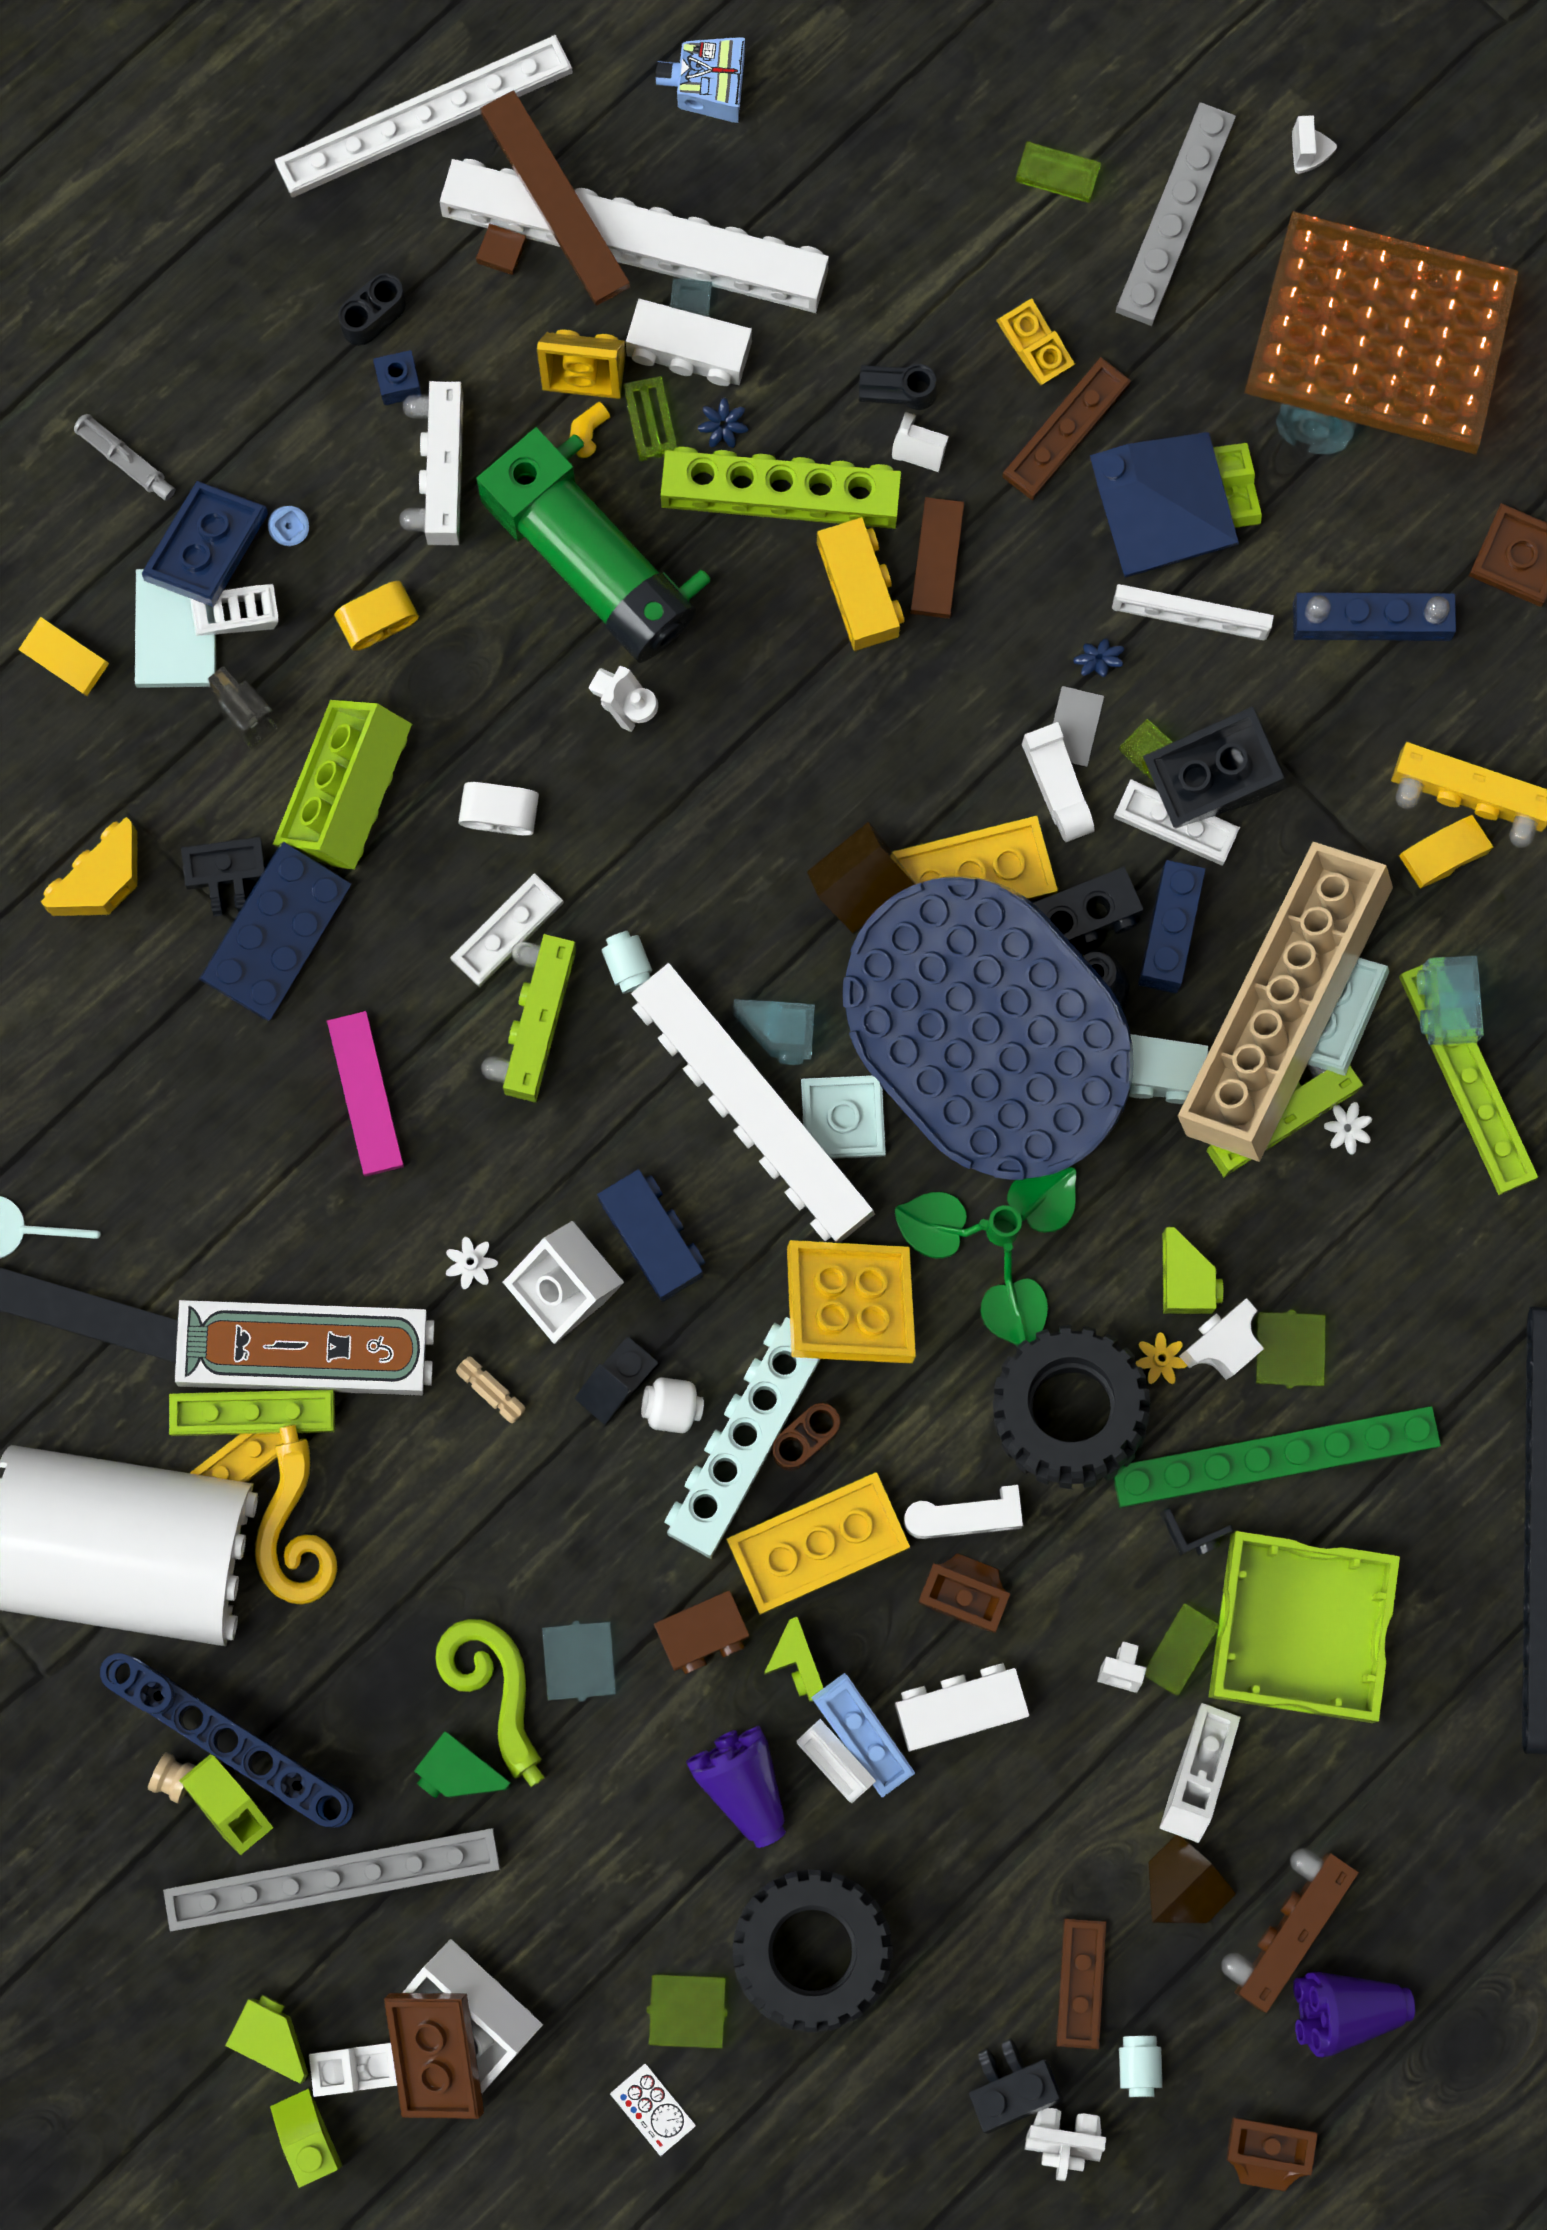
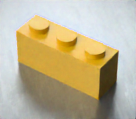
[817,517,904,651]

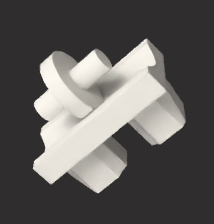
[589,666,658,732]
[1025,2108,1106,2181]

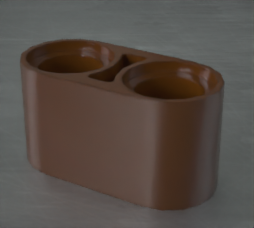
[773,1403,840,1471]

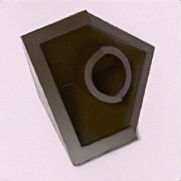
[1148,1835,1236,1923]

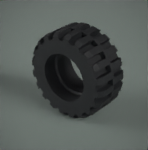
[993,1325,1150,1489]
[733,1869,893,2033]

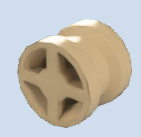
[148,1752,195,1804]

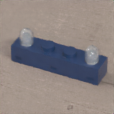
[1293,593,1456,641]

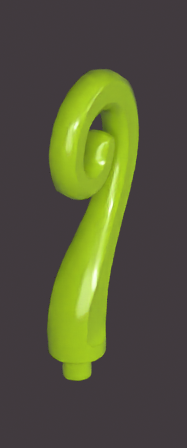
[435,1619,544,1787]

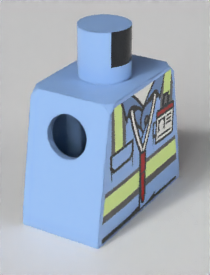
[656,37,745,123]

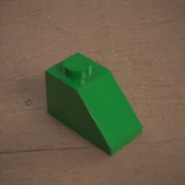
[414,1731,512,1799]

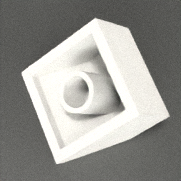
[503,1221,624,1344]

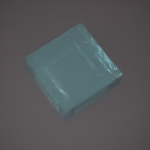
[670,278,712,317]

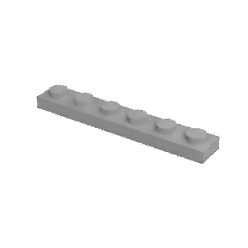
[1116,102,1236,326]

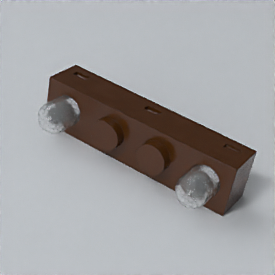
[1221,1848,1359,2013]

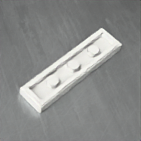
[1112,584,1274,640]

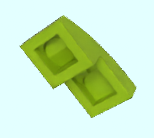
[1213,443,1262,527]

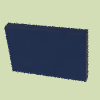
[141,481,268,607]

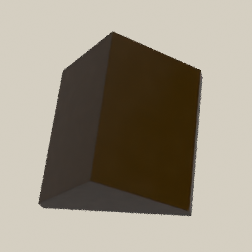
[807,822,916,934]

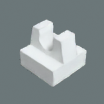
[1097,1642,1146,1693]

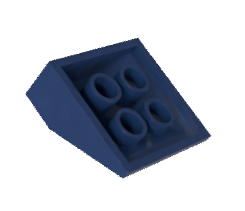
[1090,432,1239,578]

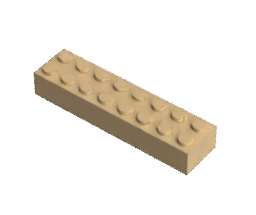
[1178,842,1393,1162]

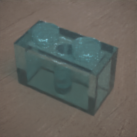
[1417,956,1484,1045]

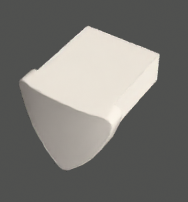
[1292,116,1337,174]
[892,412,949,472]

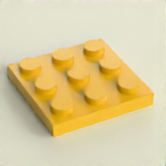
[787,1240,916,1363]

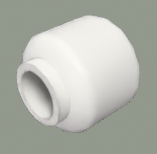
[641,1377,704,1433]

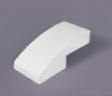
[309,2043,397,2097]

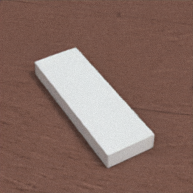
[1114,780,1240,866]
[450,873,564,987]

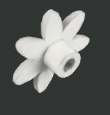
[1324,1102,1372,1155]
[446,1237,498,1289]

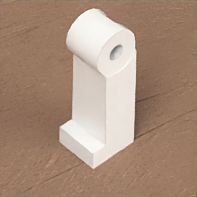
[1022,722,1094,842]
[904,1485,1023,1539]

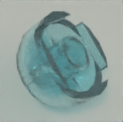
[1276,378,1358,454]

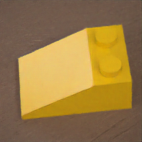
[537,330,626,399]

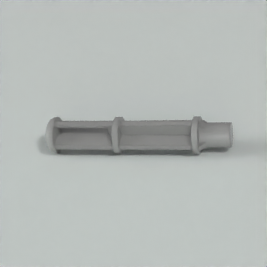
[74,414,176,501]

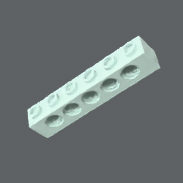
[664,1317,821,1559]

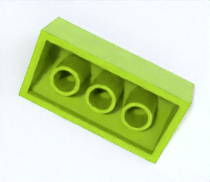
[273,700,412,870]

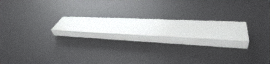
[275,35,572,198]

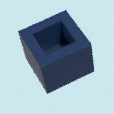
[373,350,422,406]

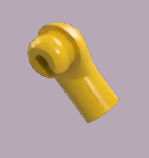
[569,402,610,458]

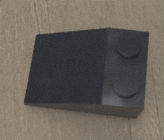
[1143,706,1290,829]

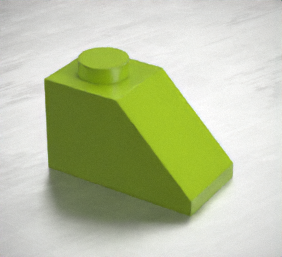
[1162,1227,1223,1314]
[225,1995,308,2084]
[270,2089,343,2188]

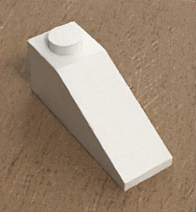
[1160,1703,1241,1843]

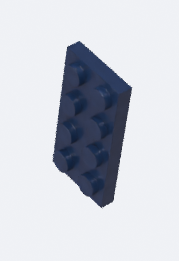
[199,842,351,1021]

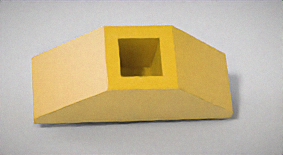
[41,817,137,916]

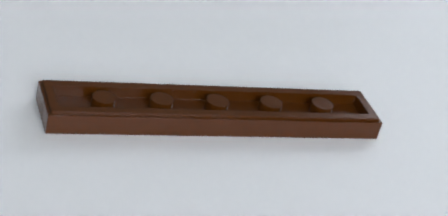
[480,90,630,306]

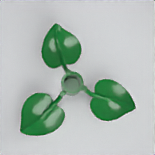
[895,1167,1076,1346]

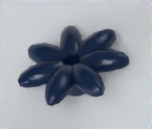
[697,398,748,448]
[1073,639,1124,677]

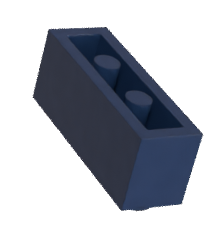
[1138,860,1206,993]
[597,1169,706,1302]

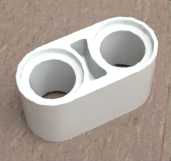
[458,782,539,836]

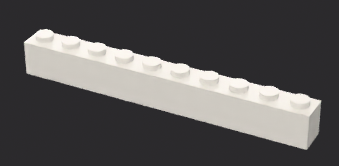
[440,159,829,313]

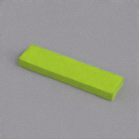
[169,1390,335,1436]

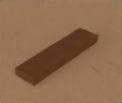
[1002,357,1131,501]

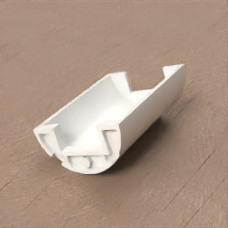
[0,1445,258,1646]

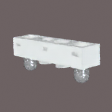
[399,381,463,545]

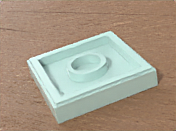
[801,1076,886,1159]

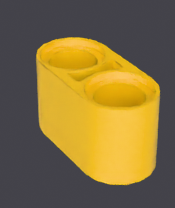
[334,581,419,651]

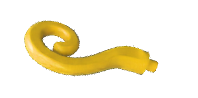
[255,1424,337,1605]

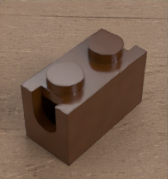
[654,1590,749,1675]

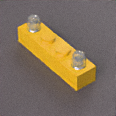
[1391,742,1547,848]

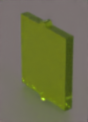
[1256,1310,1325,1389]
[647,1975,728,2048]

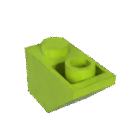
[179,1754,273,1855]

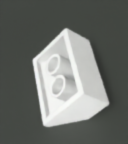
[402,1939,543,2093]

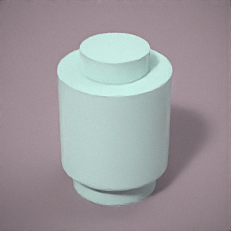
[602,931,652,994]
[1119,2036,1163,2097]

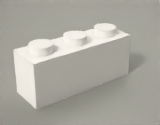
[626,299,752,386]
[895,1663,1029,1752]

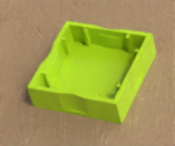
[1209,1531,1400,1723]

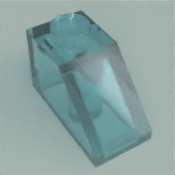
[734,999,815,1065]

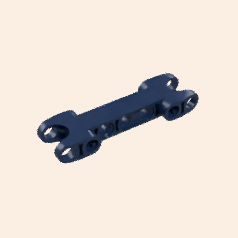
[100,1653,354,1828]

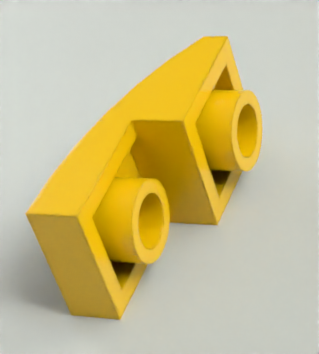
[996,298,1075,385]
[18,617,109,696]
[1399,815,1493,889]

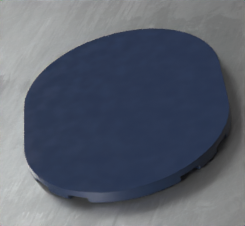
[843,876,1134,1180]

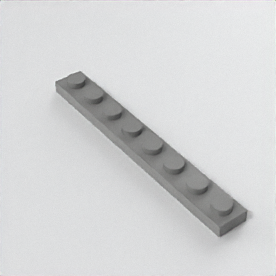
[163,1828,500,1931]

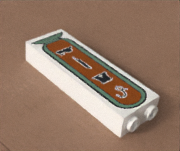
[175,1300,434,1395]

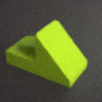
[765,1617,823,1702]

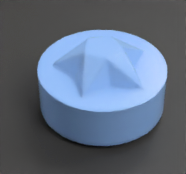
[268,506,309,546]

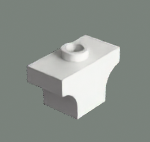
[1179,1298,1264,1380]

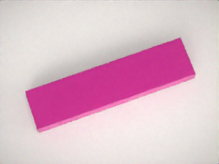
[327,1011,404,1177]

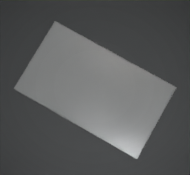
[1053,686,1104,767]

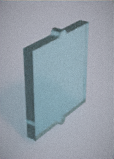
[542,1621,616,1702]

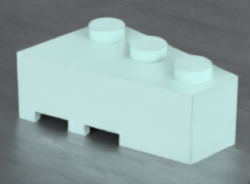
[1129,1034,1208,1104]

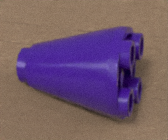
[686,1726,786,1848]
[1293,1972,1415,2057]

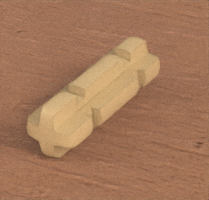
[456,1357,525,1423]

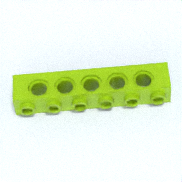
[661,447,901,529]

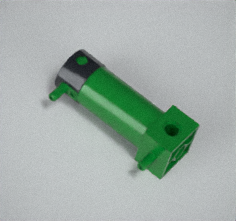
[476,427,710,663]

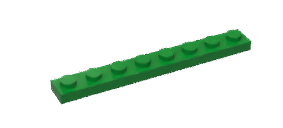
[1113,1406,1441,1508]

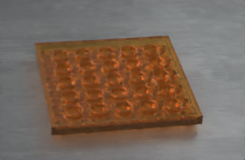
[1244,211,1518,455]

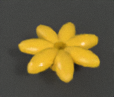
[1136,1332,1187,1384]

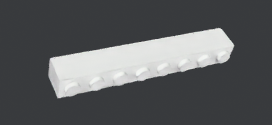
[631,963,875,1243]

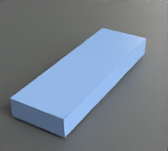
[811,1673,915,1797]

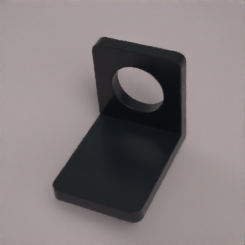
[1160,1508,1234,1556]

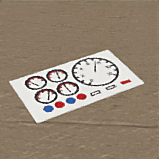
[610,2064,696,2156]

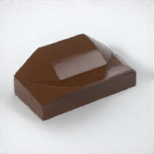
[918,1553,1010,1633]
[1227,2117,1318,2191]

